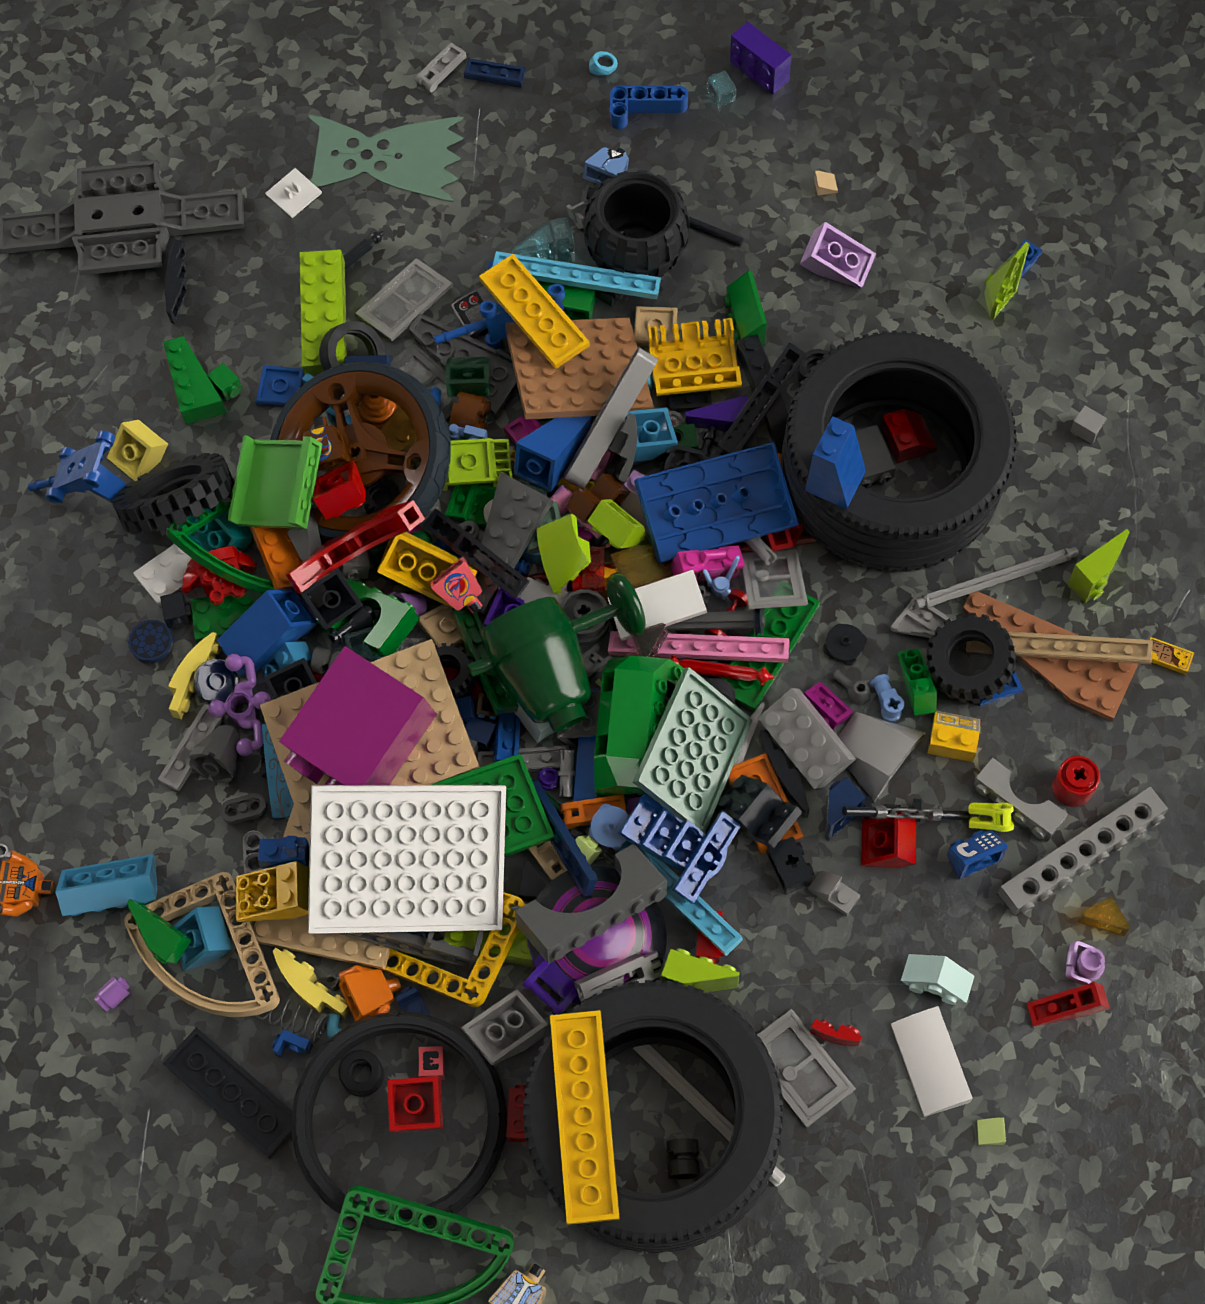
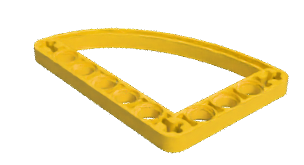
[380,892,526,1007]

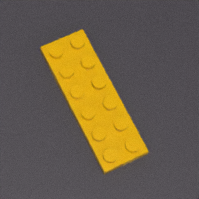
[479,254,590,369]

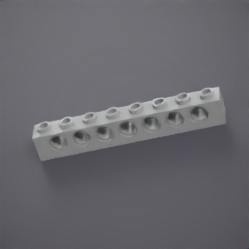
[998,787,1168,915]

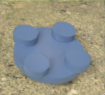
[589,804,629,849]

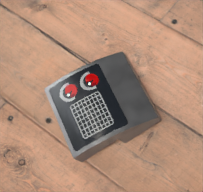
[451,286,499,338]

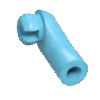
[327,1014,342,1039]

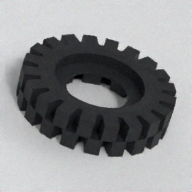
[112,453,235,534]

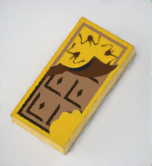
[1149,637,1194,675]

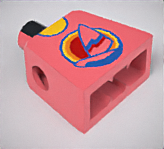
[430,557,483,613]

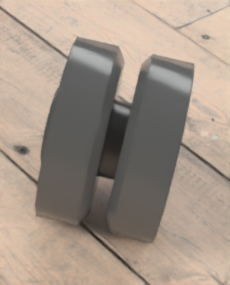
[561,589,609,646]

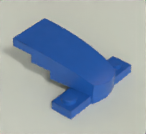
[618,794,741,904]

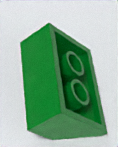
[723,270,767,346]

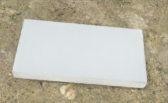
[608,570,707,641]

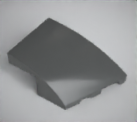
[607,413,637,482]

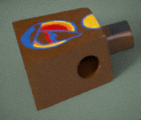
[303,417,350,471]

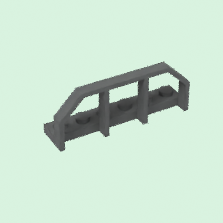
[338,930,484,971]

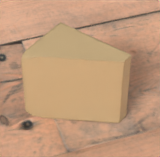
[814,171,838,195]

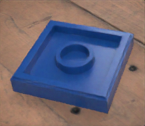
[255,365,305,408]

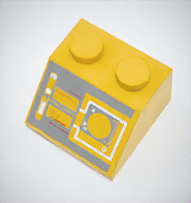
[927,711,980,763]

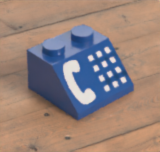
[947,830,1008,879]

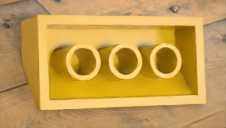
[377,532,477,608]

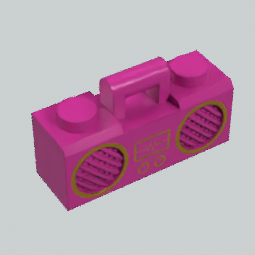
[670,545,744,582]

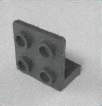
[557,691,601,747]

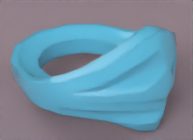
[589,51,618,75]

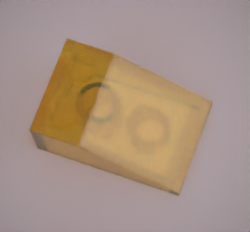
[611,544,673,589]

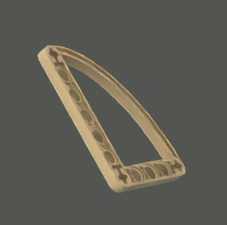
[124,872,280,1017]

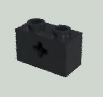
[766,836,814,895]

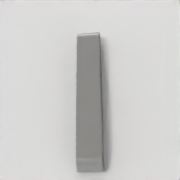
[563,347,658,489]

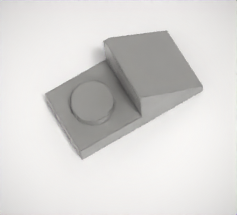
[808,870,860,916]

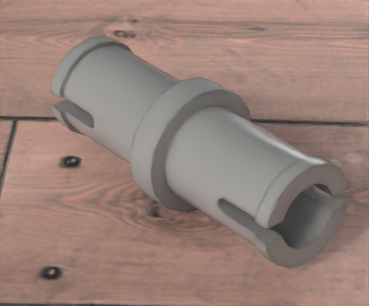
[558,750,576,797]

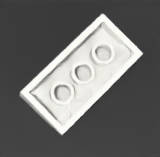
[891,1006,973,1117]

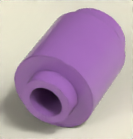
[94,976,130,1011]

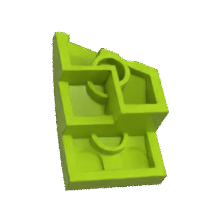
[536,514,591,595]

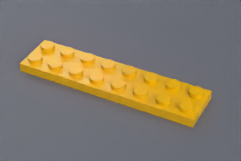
[550,1010,620,1225]

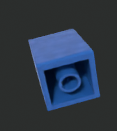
[513,416,592,492]
[805,416,866,509]
[217,588,317,676]

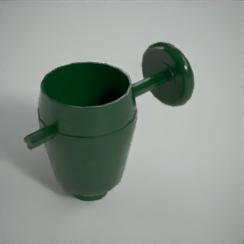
[467,573,646,733]

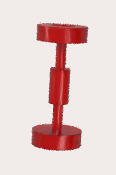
[704,588,748,636]

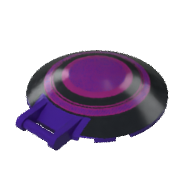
[521,865,667,1015]

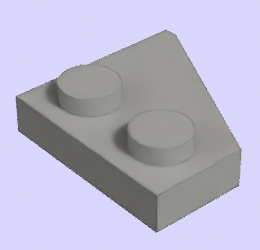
[890,595,953,638]

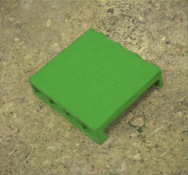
[228,435,322,529]

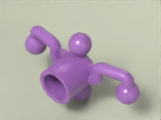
[208,654,271,756]

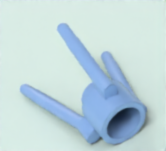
[703,556,740,600]

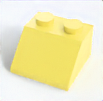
[107,420,168,481]

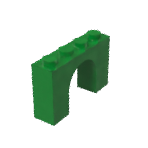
[316,578,420,658]

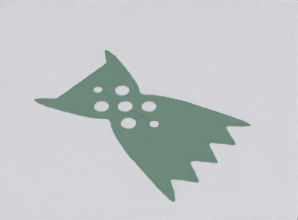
[308,115,464,201]

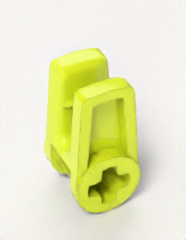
[968,803,1014,832]

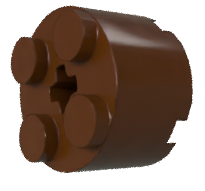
[450,392,491,430]

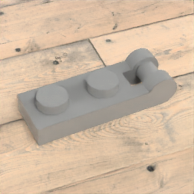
[415,43,466,93]

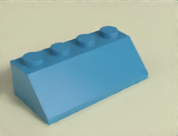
[56,854,158,916]

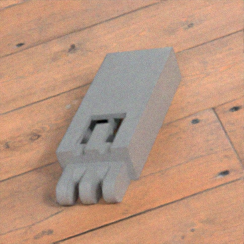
[574,951,663,1004]

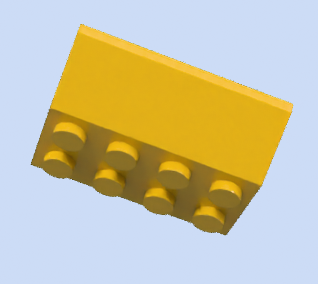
[648,318,742,396]

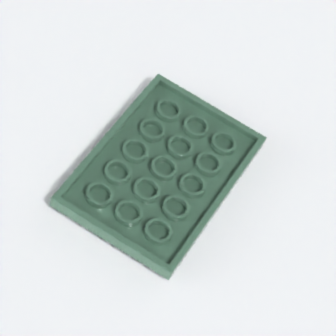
[633,667,753,833]

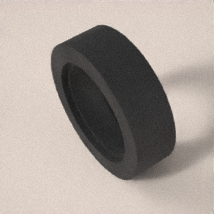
[319,321,385,371]

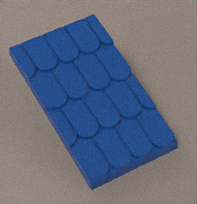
[634,442,799,564]

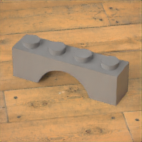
[973,757,1068,842]

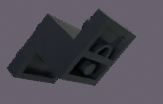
[715,775,802,848]

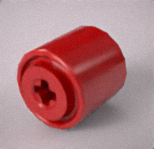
[1052,756,1100,807]

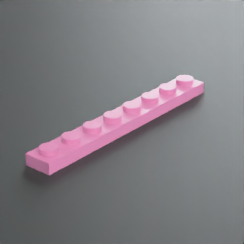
[608,631,790,663]

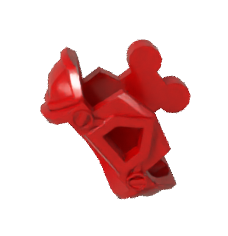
[182,546,257,605]

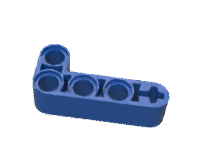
[610,86,688,129]

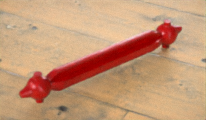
[669,655,774,685]

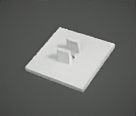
[265,168,322,218]

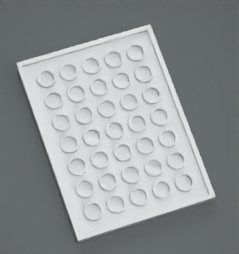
[308,785,506,934]

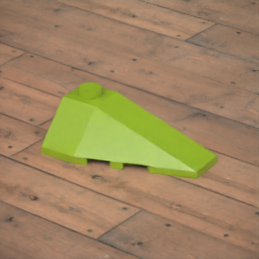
[984,242,1030,320]

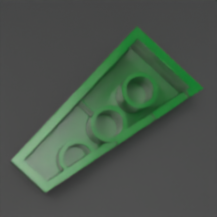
[163,336,227,424]

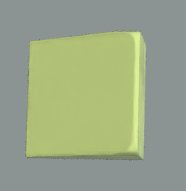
[977,1117,1006,1145]

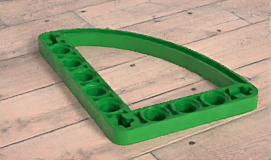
[165,480,303,598]
[316,1185,514,1304]

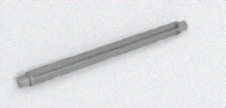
[914,547,1079,609]

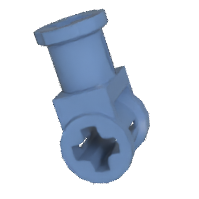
[870,674,904,722]

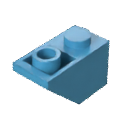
[261,642,312,676]

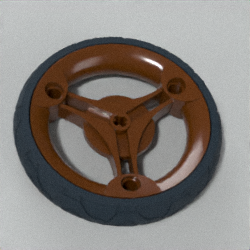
[270,361,451,547]

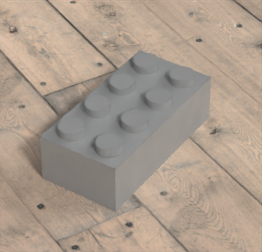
[758,688,856,789]

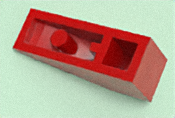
[1027,982,1110,1027]

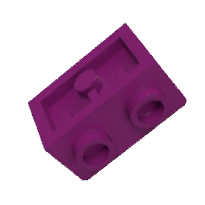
[804,681,853,730]

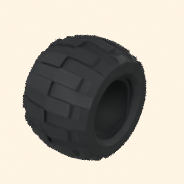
[583,170,690,277]

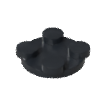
[823,624,867,666]

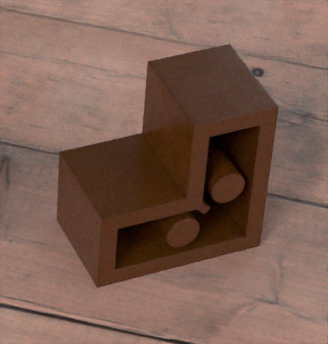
[567,474,631,524]

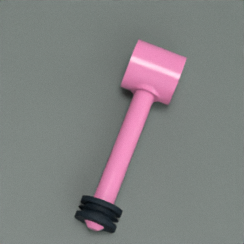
[550,485,612,551]

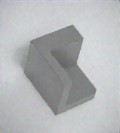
[1070,406,1107,444]

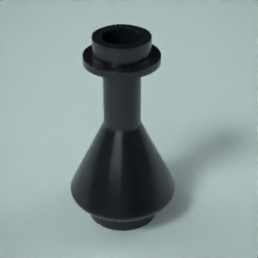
[328,604,376,645]

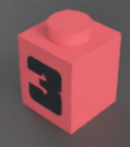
[419,1046,445,1080]

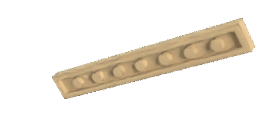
[966,632,1153,664]

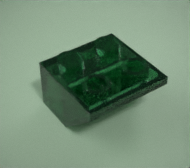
[445,356,490,397]

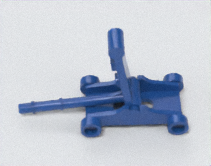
[434,260,565,350]
[28,430,127,503]

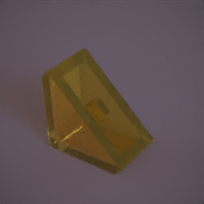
[1078,897,1130,936]

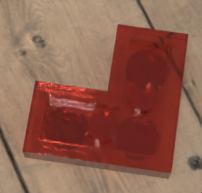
[581,547,605,591]

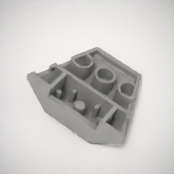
[838,712,926,803]

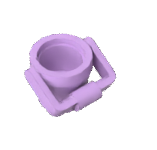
[1066,941,1105,985]

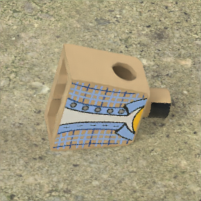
[488,1263,546,1304]

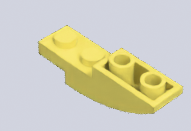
[168,632,222,719]
[273,947,350,1019]

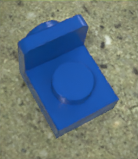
[272,1029,313,1057]

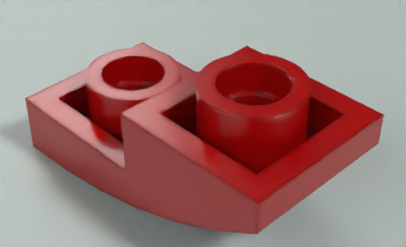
[810,1019,863,1046]

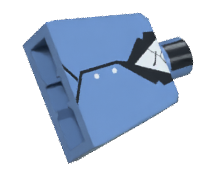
[583,147,629,184]

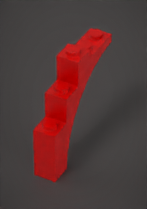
[286,500,425,593]

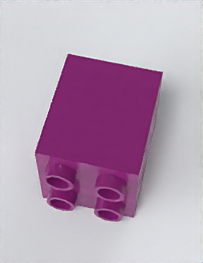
[279,646,437,785]

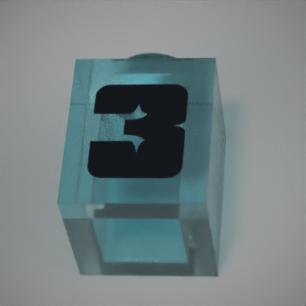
[707,70,736,108]

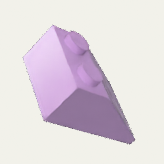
[800,222,876,289]

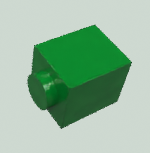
[207,363,243,402]

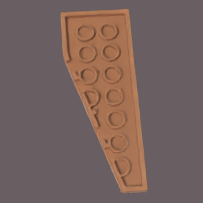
[962,591,1138,721]

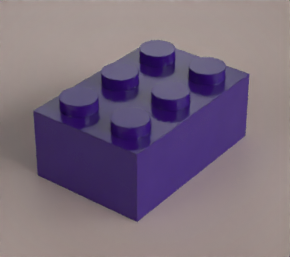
[730,21,791,94]

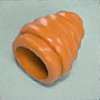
[358,395,399,430]

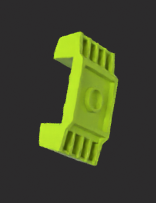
[442,438,512,491]

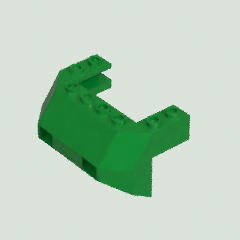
[594,656,685,798]

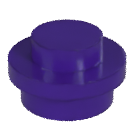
[537,768,560,790]

